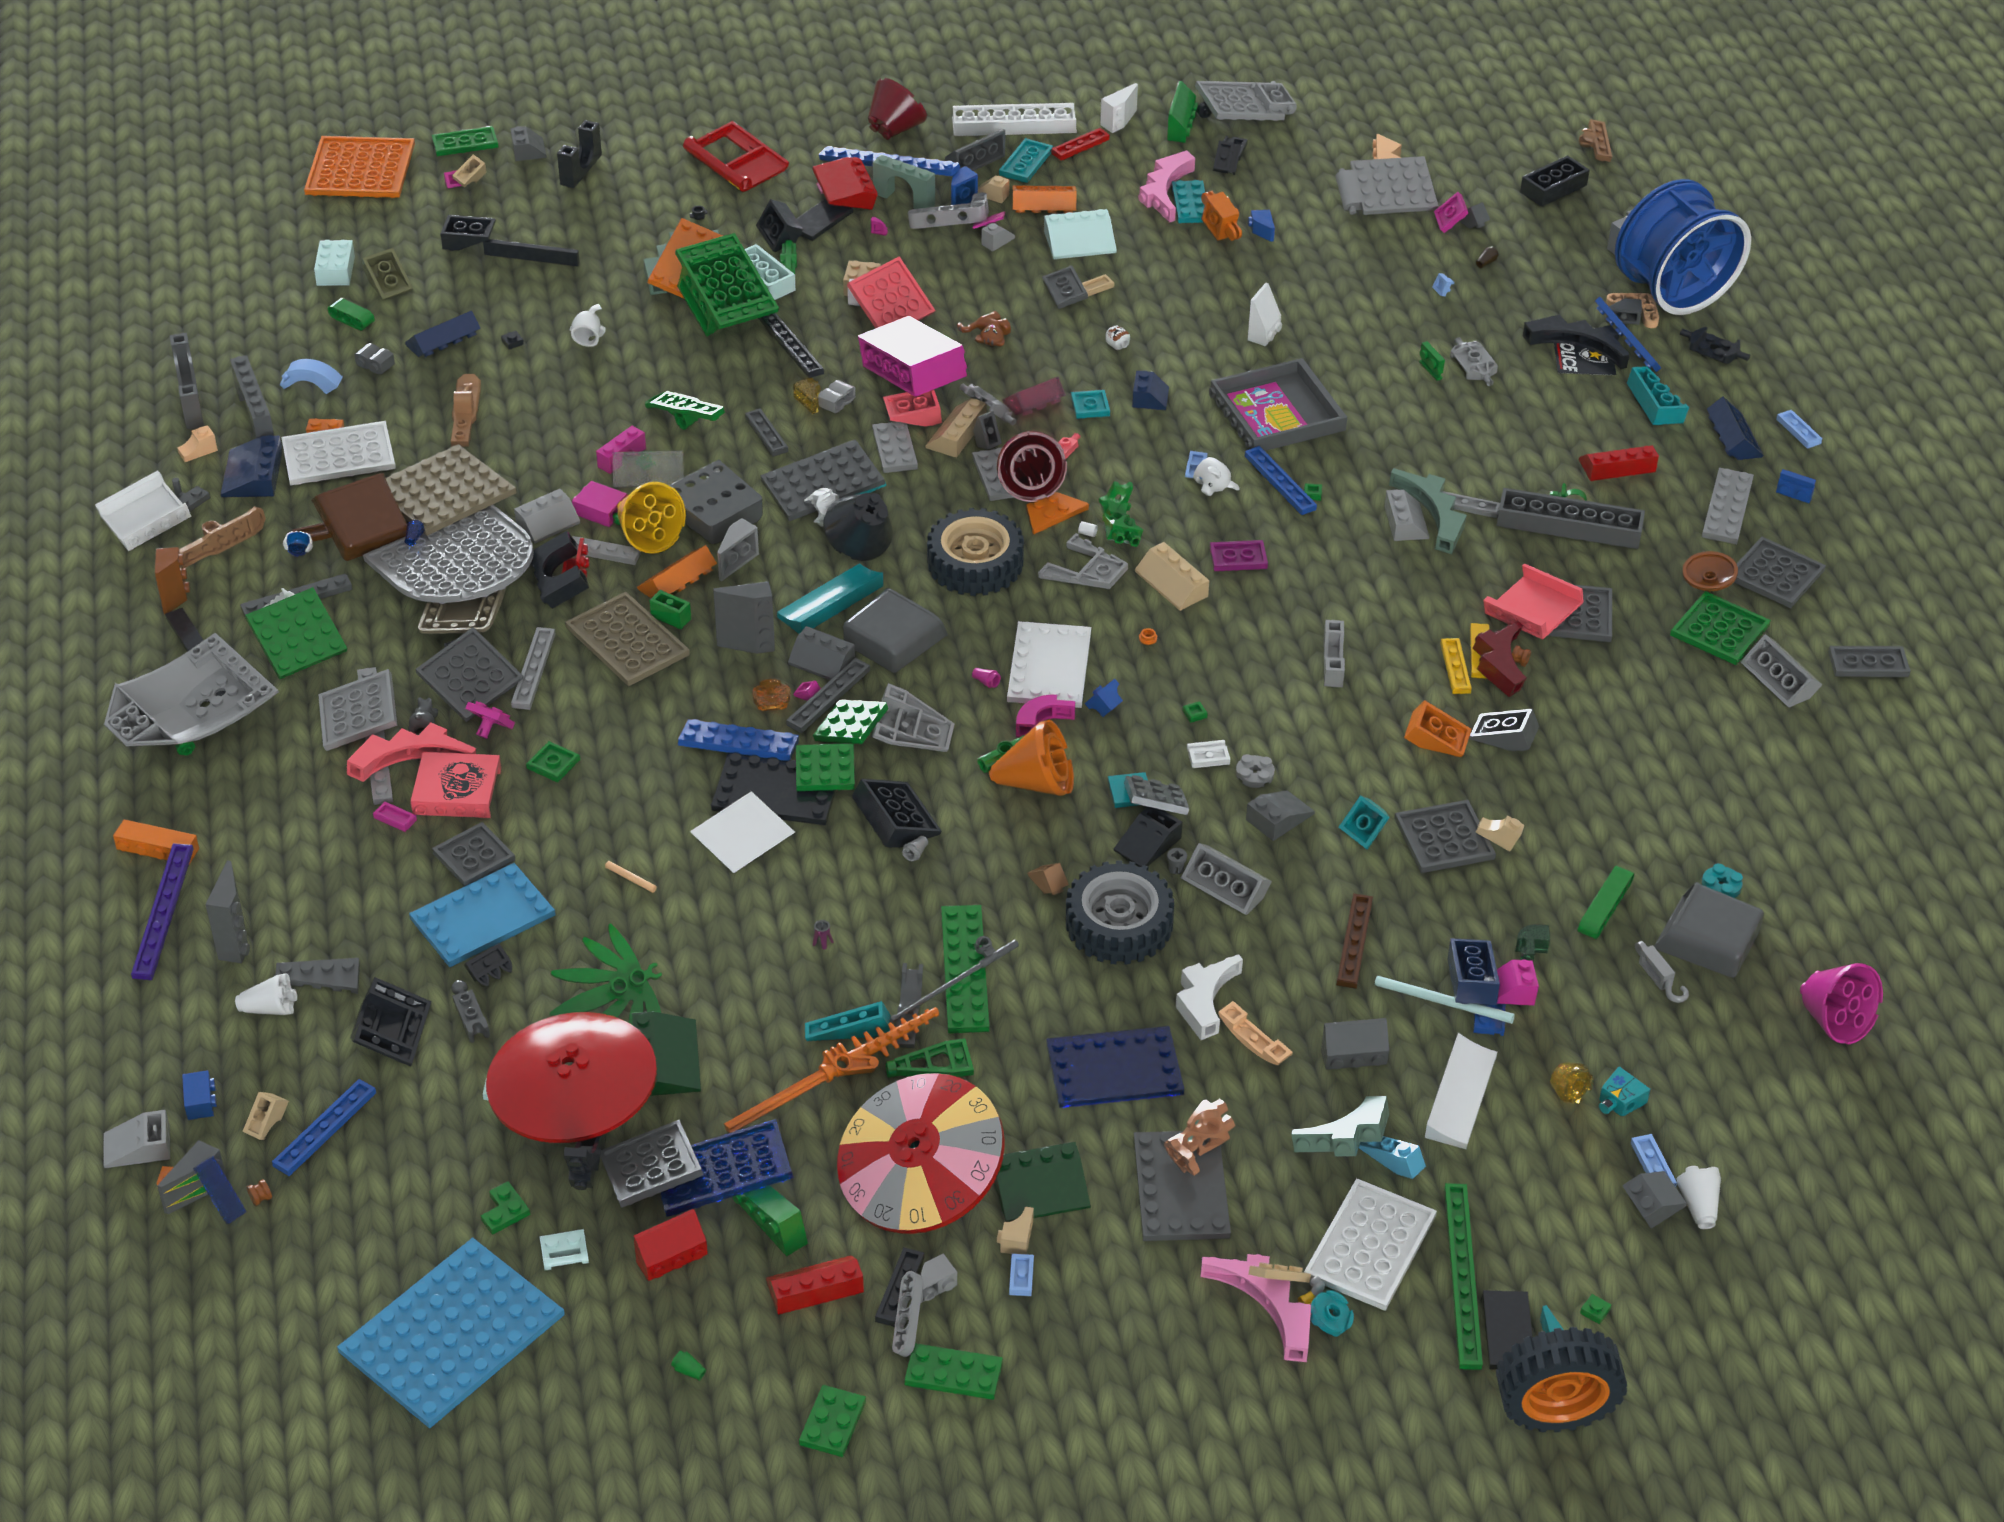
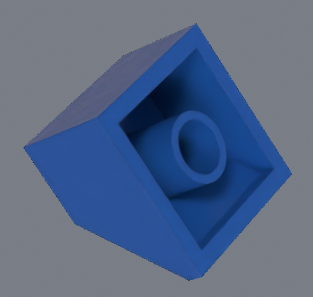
[951,166,978,205]

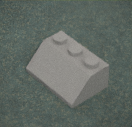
[514,489,580,544]
[1384,489,1429,541]

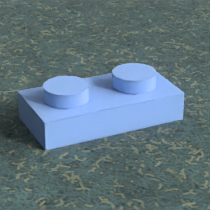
[1009,1254,1034,1296]

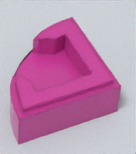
[871,217,888,236]

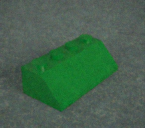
[1167,81,1199,143]

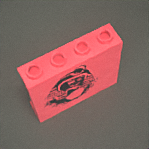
[411,752,501,818]

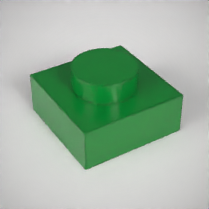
[1580,1294,1612,1325]

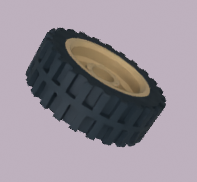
[927,508,1024,596]

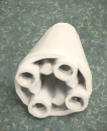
[235,973,297,1015]
[1677,1166,1721,1229]

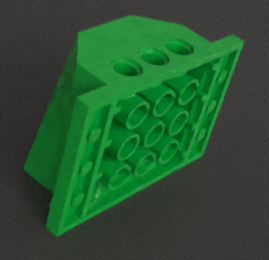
[675,233,779,337]

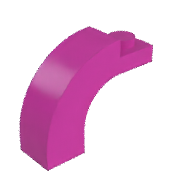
[1016,694,1075,737]

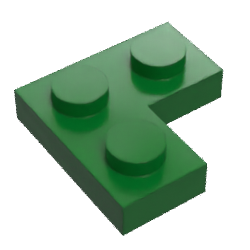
[481,1181,531,1235]

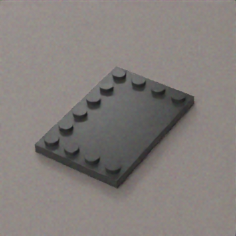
[1133,1131,1231,1241]

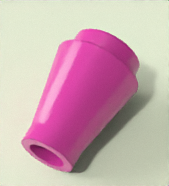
[972,668,1001,688]

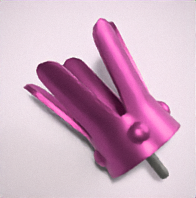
[813,920,834,950]

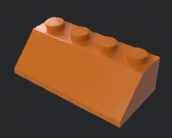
[637,545,717,598]

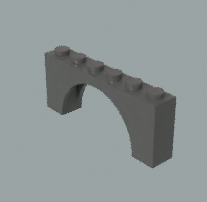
[169,333,204,429]
[230,355,274,439]

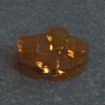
[753,679,790,711]

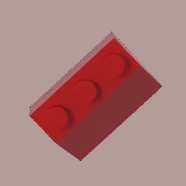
[633,1209,708,1281]

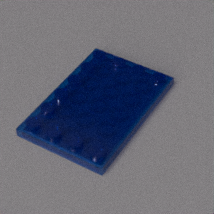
[1046,1026,1184,1108]
[660,1119,794,1217]

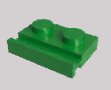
[1419,341,1445,381]

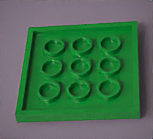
[245,587,348,680]
[1670,591,1771,665]

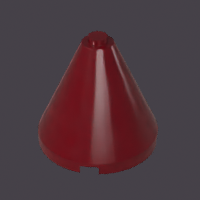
[997,431,1067,502]

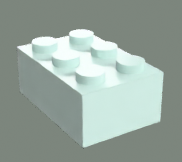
[314,240,355,286]

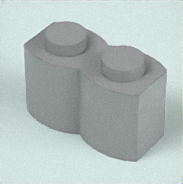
[818,380,855,413]

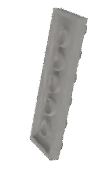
[1702,468,1754,545]

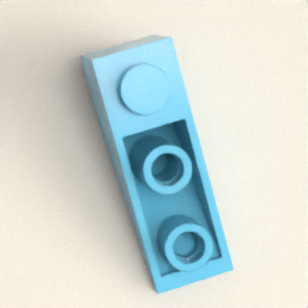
[1359,1136,1426,1179]

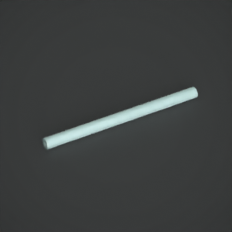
[1375,976,1515,1024]

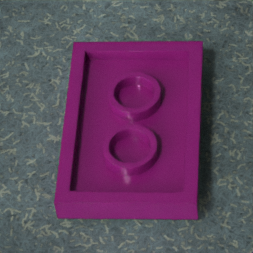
[1210,540,1268,571]

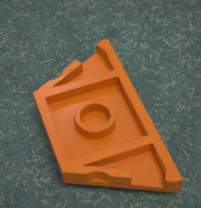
[1026,492,1089,534]

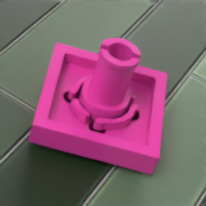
[465,701,515,739]

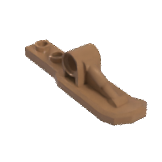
[451,374,481,447]
[179,506,266,568]

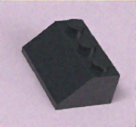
[756,199,803,252]

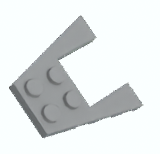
[1038,533,1128,589]

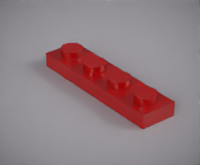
[1051,128,1110,161]

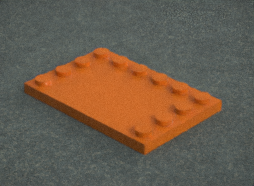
[647,218,723,298]

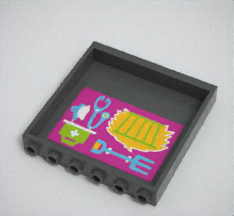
[1209,358,1347,451]

